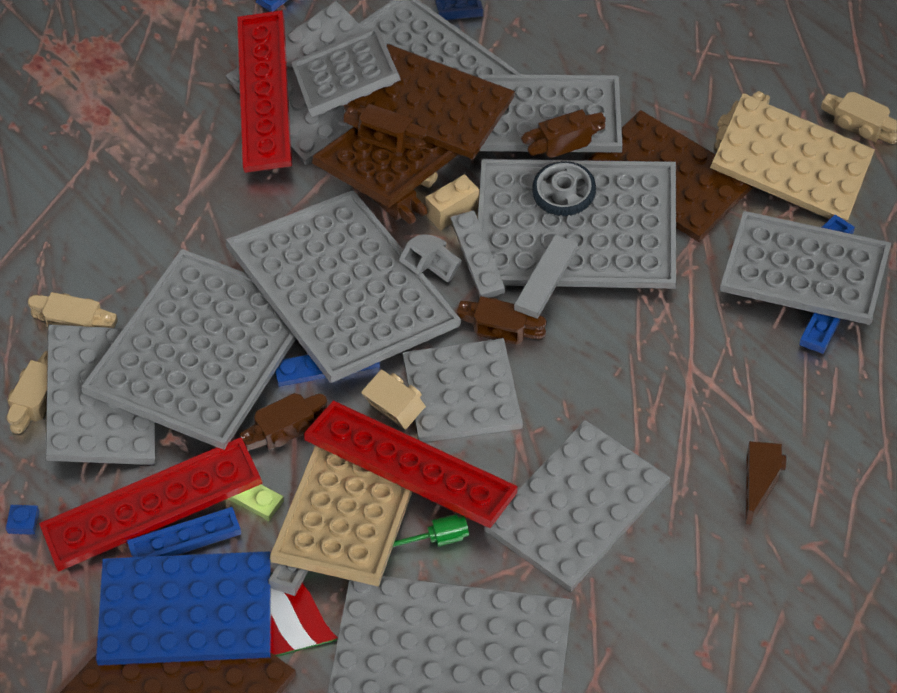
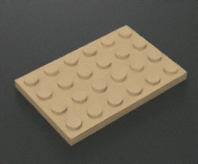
[710,93,875,222]
[270,445,412,587]

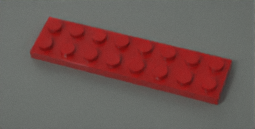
[237,10,292,173]
[304,400,518,529]
[39,437,263,572]

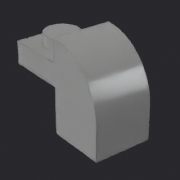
[399,234,462,282]

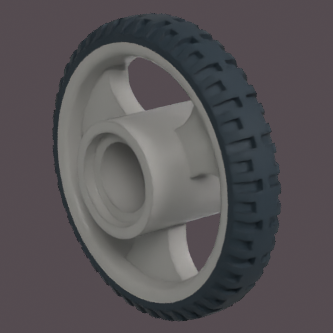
[532,161,596,216]

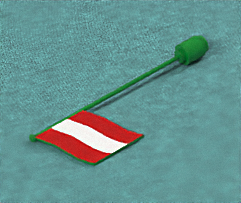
[271,514,469,656]

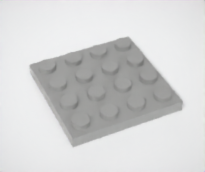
[291,26,401,117]
[403,338,523,443]

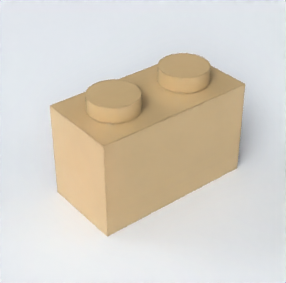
[425,174,479,231]
[361,369,426,430]

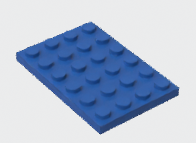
[96,551,271,665]

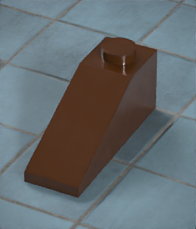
[745,441,786,525]

